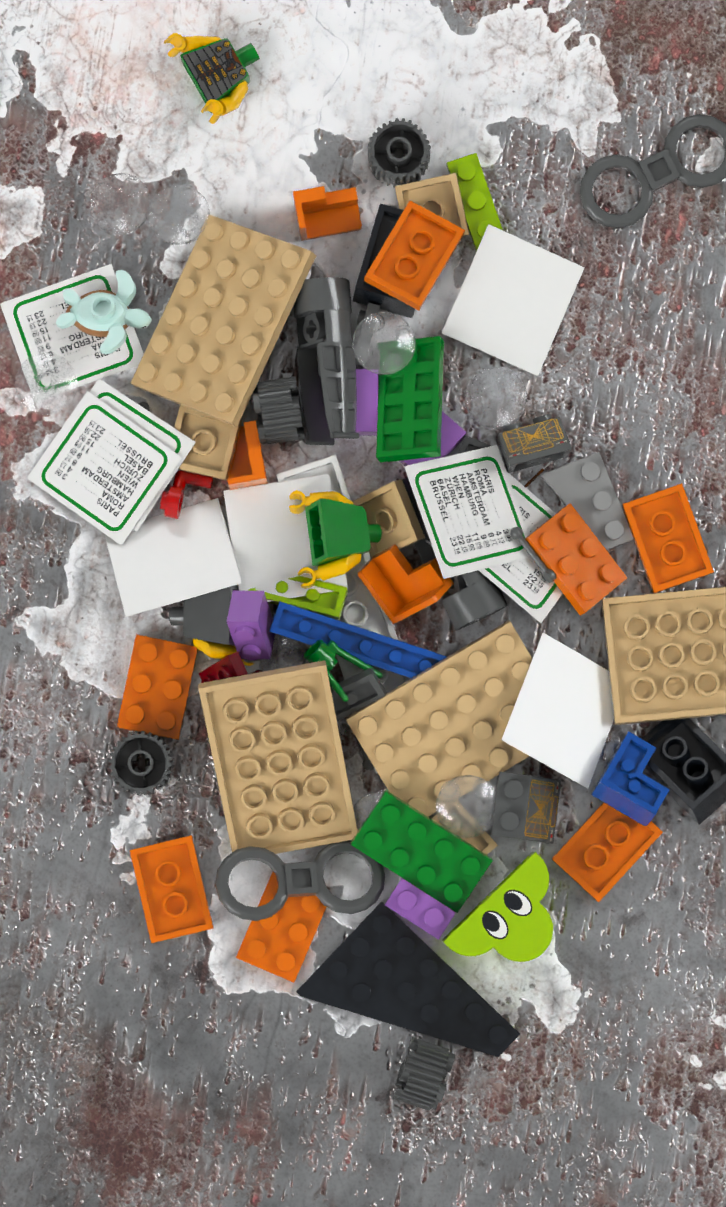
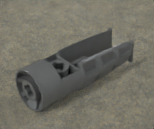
[294,277,359,445]
[402,477,508,631]

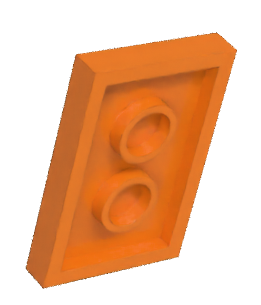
[364,201,465,311]
[622,483,714,594]
[525,503,627,616]
[117,634,198,740]
[552,802,663,902]
[130,835,214,943]
[236,872,326,983]

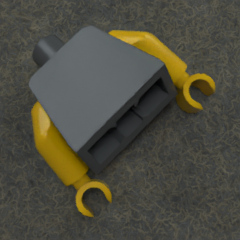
[169,584,255,666]

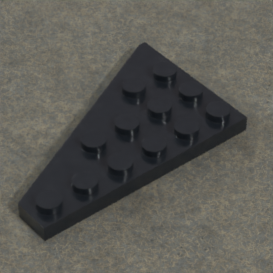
[296,901,520,1057]

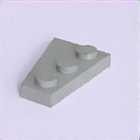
[540,452,634,551]

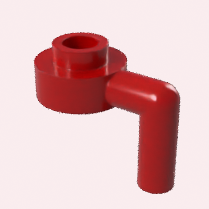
[160,470,213,519]

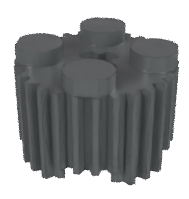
[368,118,431,188]
[253,376,305,444]
[108,731,175,796]
[393,1037,455,1111]

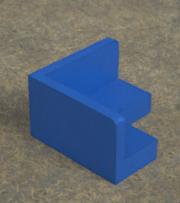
[591,732,670,826]

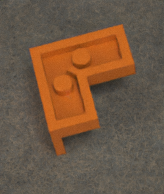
[293,186,362,241]
[227,420,268,490]
[358,544,454,624]

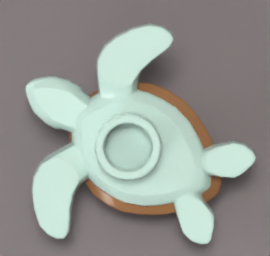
[56,270,152,354]

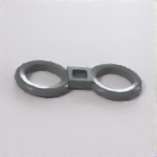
[580,114,726,228]
[215,840,385,921]

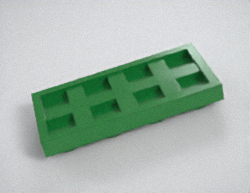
[376,336,444,462]
[350,790,493,913]

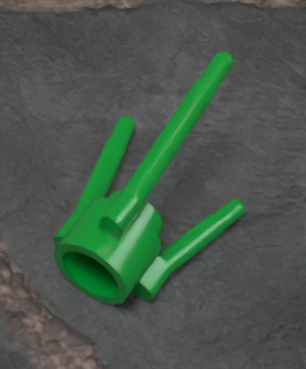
[304,640,383,702]

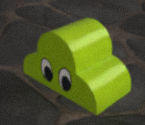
[442,852,553,962]

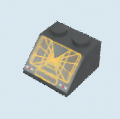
[497,414,572,473]
[490,772,561,844]

